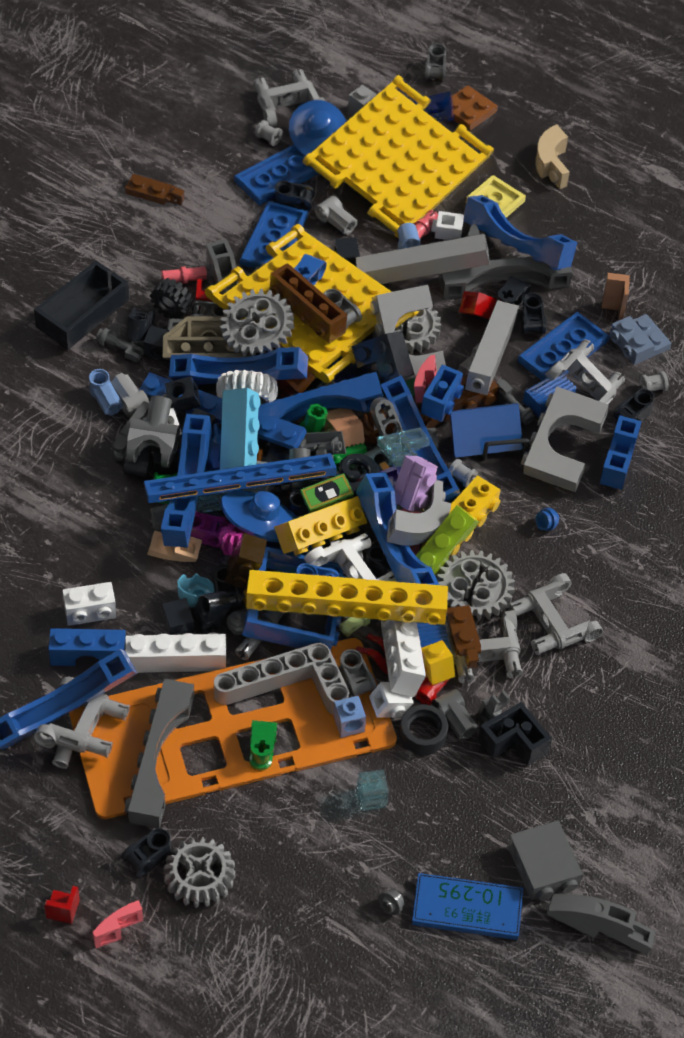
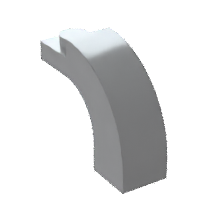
[387,480,451,546]

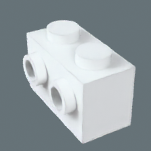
[63,582,116,626]

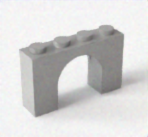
[370,285,446,381]
[521,387,609,492]

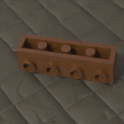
[270,263,347,343]
[413,375,499,428]

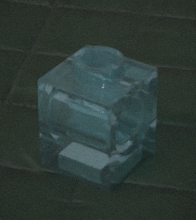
[357,770,389,810]

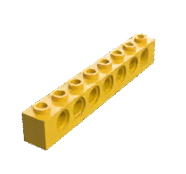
[247,570,448,625]

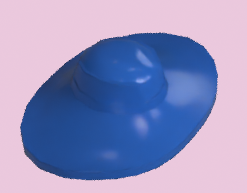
[289,100,347,163]
[221,490,298,542]

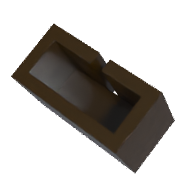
[224,533,267,589]

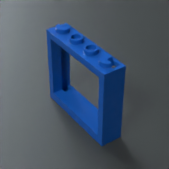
[242,547,346,650]

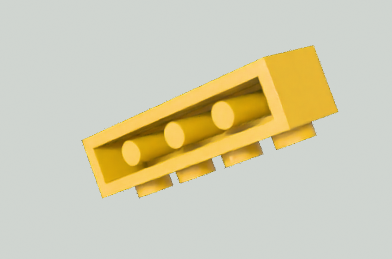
[421,475,500,558]
[274,496,367,555]

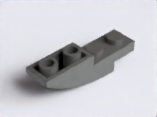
[547,894,655,955]

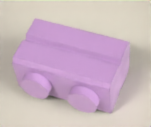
[394,456,438,511]

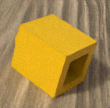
[421,640,455,685]

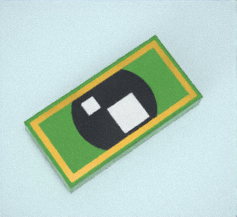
[300,473,354,513]

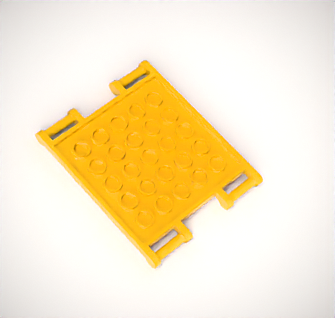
[302,75,494,239]
[205,224,419,384]

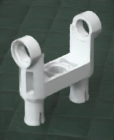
[304,533,397,618]

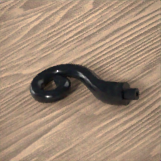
[278,453,379,495]

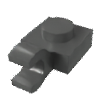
[476,691,510,724]

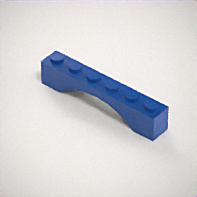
[463,195,577,270]
[169,347,308,385]
[257,372,386,443]
[381,375,460,503]
[161,414,212,548]
[356,472,439,585]
[0,649,138,750]

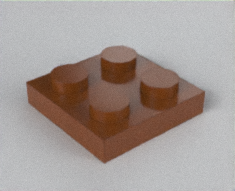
[440,85,498,131]

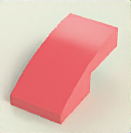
[414,355,437,403]
[93,900,143,948]

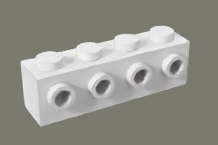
[381,620,426,697]
[125,633,226,673]

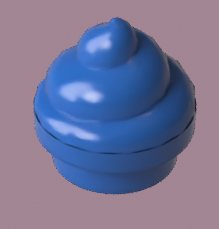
[535,508,559,531]

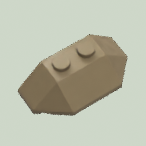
[163,316,253,360]

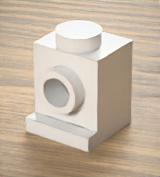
[432,211,464,240]

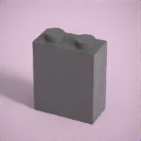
[507,820,583,901]

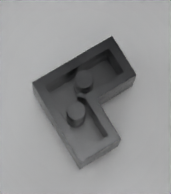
[351,331,415,384]
[478,702,552,766]

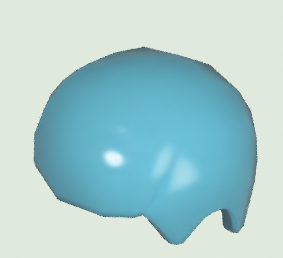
[177,574,215,607]

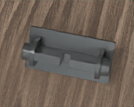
[298,431,346,455]

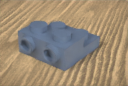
[609,314,672,365]

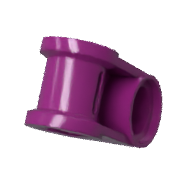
[191,511,230,548]

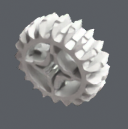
[216,370,278,405]

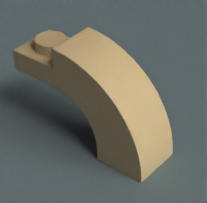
[535,124,569,189]

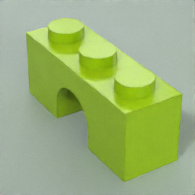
[416,505,479,577]

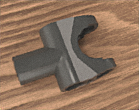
[127,396,180,468]

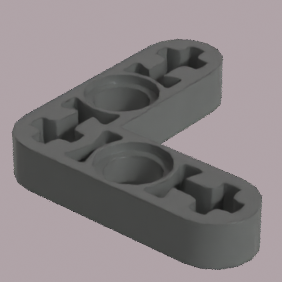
[349,397,410,475]

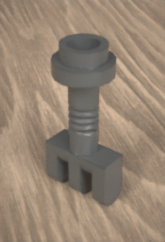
[96,328,144,362]
[497,379,535,425]

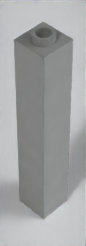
[356,234,490,284]
[465,300,519,395]

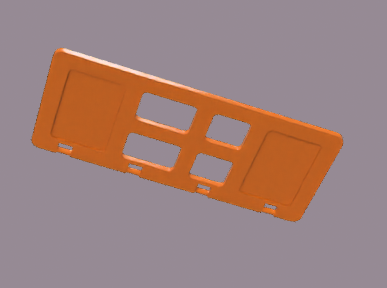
[69,638,397,819]

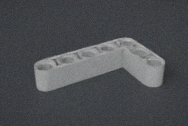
[214,643,349,715]

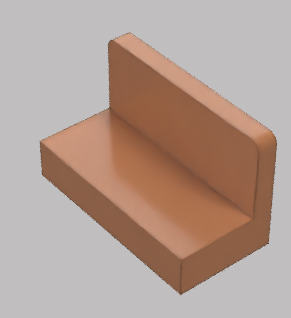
[601,273,630,321]

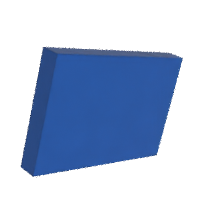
[450,403,523,458]

